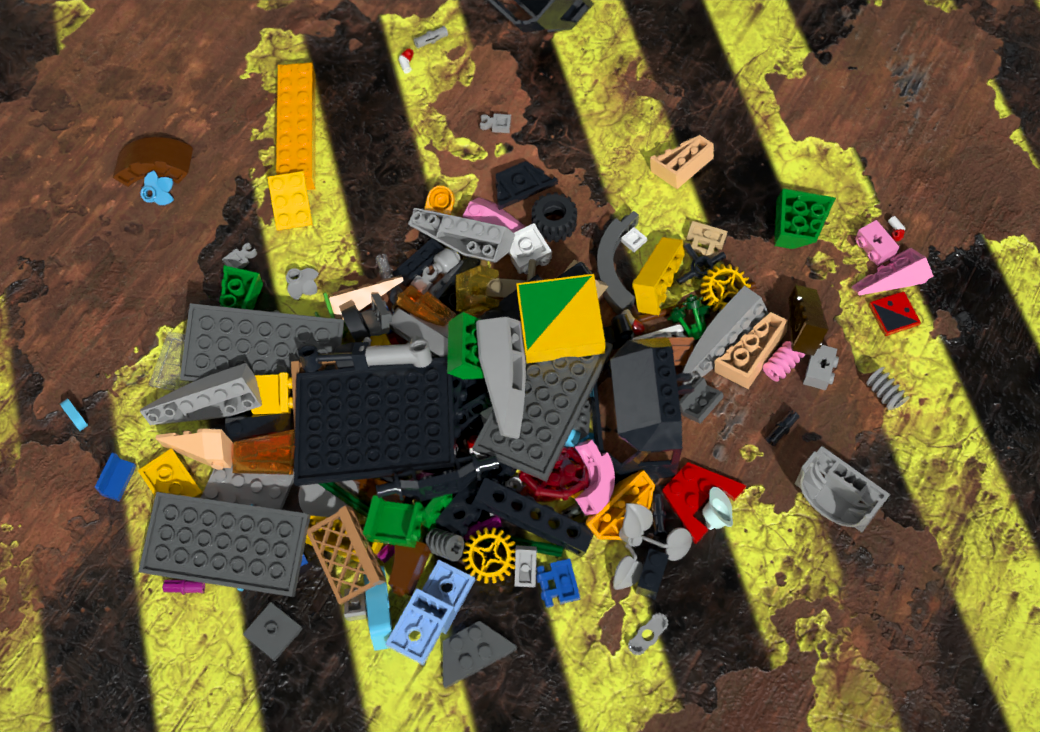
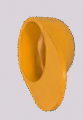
[425,186,455,215]

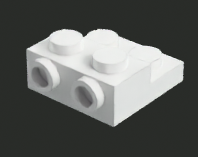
[509,223,552,274]

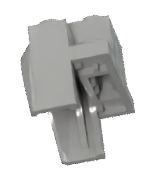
[795,446,890,532]

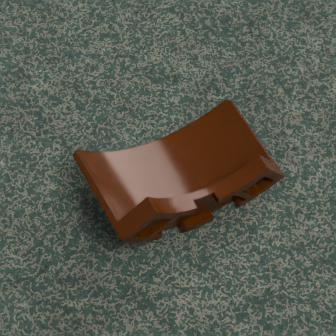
[113,137,193,187]

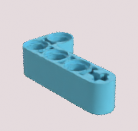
[363,566,393,651]

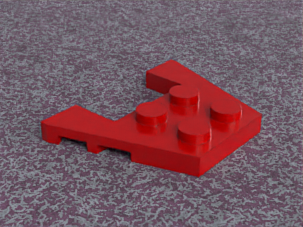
[662,462,747,544]

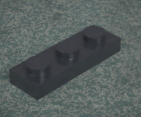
[392,238,445,287]

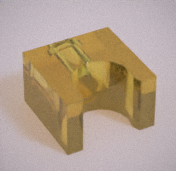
[456,265,499,315]

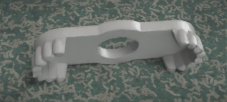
[628,613,668,655]

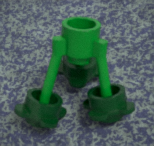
[667,294,711,341]

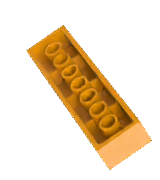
[276,63,315,190]

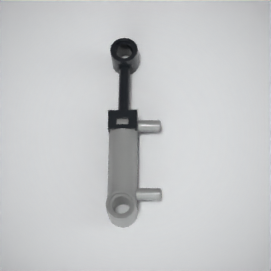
[298,335,432,372]

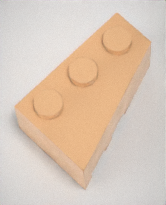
[650,135,714,189]

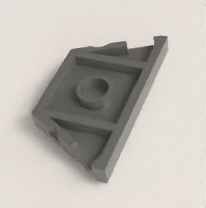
[443,621,517,689]

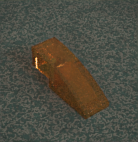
[396,285,457,327]

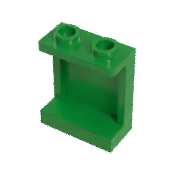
[363,495,426,548]

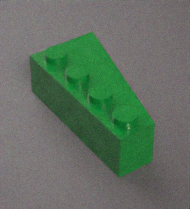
[219,265,263,310]

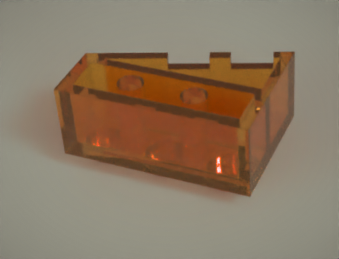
[232,429,295,475]

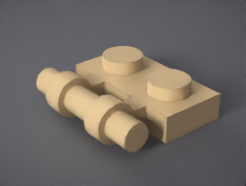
[684,221,728,258]

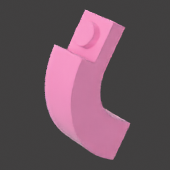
[575,440,615,516]

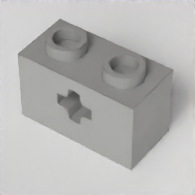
[803,345,839,390]

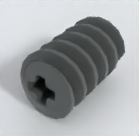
[422,528,464,561]

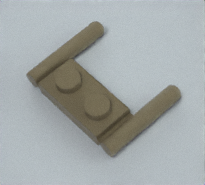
[478,259,536,298]

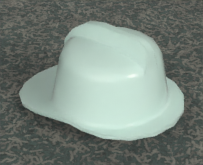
[702,487,733,530]

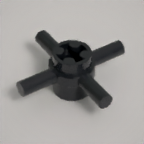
[676,243,726,293]

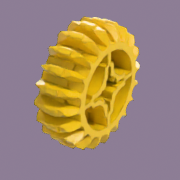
[700,264,751,312]
[463,528,516,583]

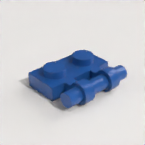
[536,559,580,608]

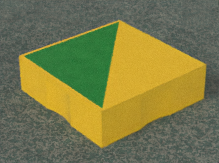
[516,274,605,363]

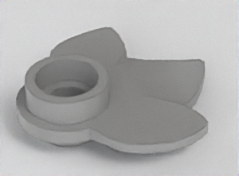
[286,268,319,300]

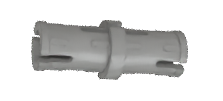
[414,26,448,49]

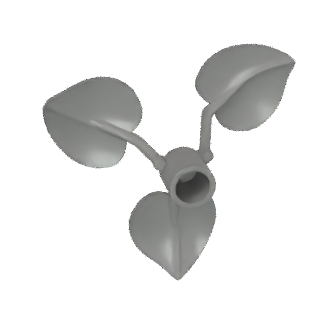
[613,503,692,590]

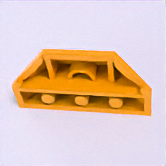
[585,470,655,540]

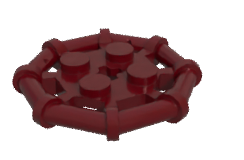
[518,446,590,501]

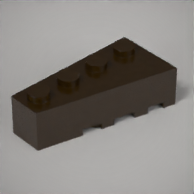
[789,285,829,356]

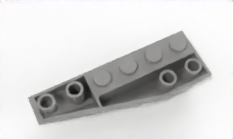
[409,208,515,263]
[683,286,769,385]
[476,317,526,439]
[140,363,262,425]

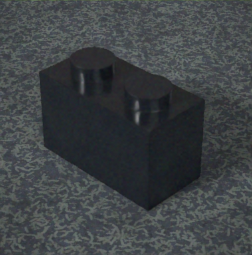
[636,548,669,600]

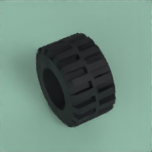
[531,192,577,243]

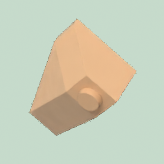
[329,276,403,320]
[155,429,236,470]

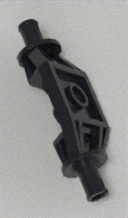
[375,453,499,501]

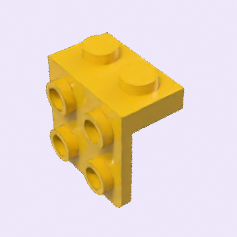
[251,372,293,414]

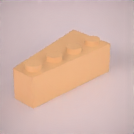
[715,312,788,389]

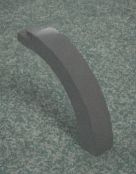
[597,211,639,315]

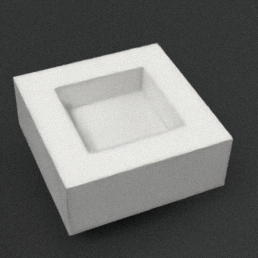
[621,227,647,252]

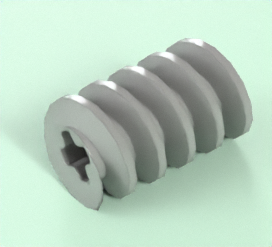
[866,367,910,410]

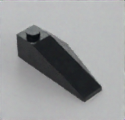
[420,256,480,323]
[225,410,294,449]

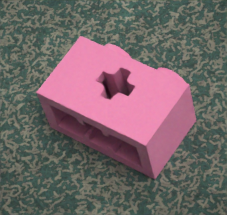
[855,220,899,266]

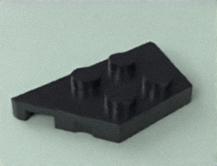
[495,161,558,210]

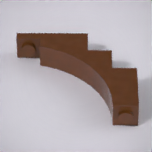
[353,478,431,597]

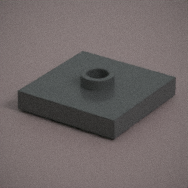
[243,602,303,661]

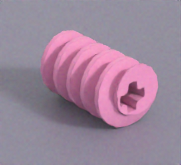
[763,341,805,382]

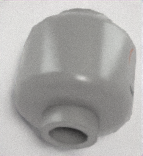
[433,248,461,275]

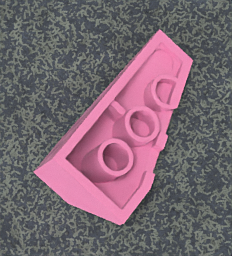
[463,197,526,233]
[851,248,933,295]

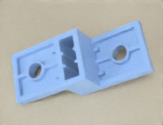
[385,560,475,666]

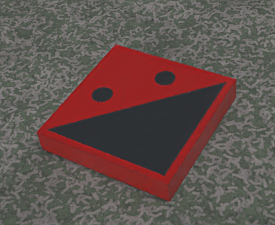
[869,291,921,337]

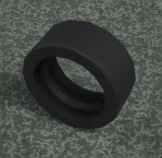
[341,305,370,342]

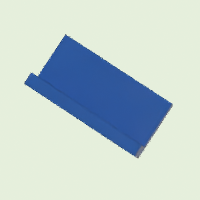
[95,452,137,501]

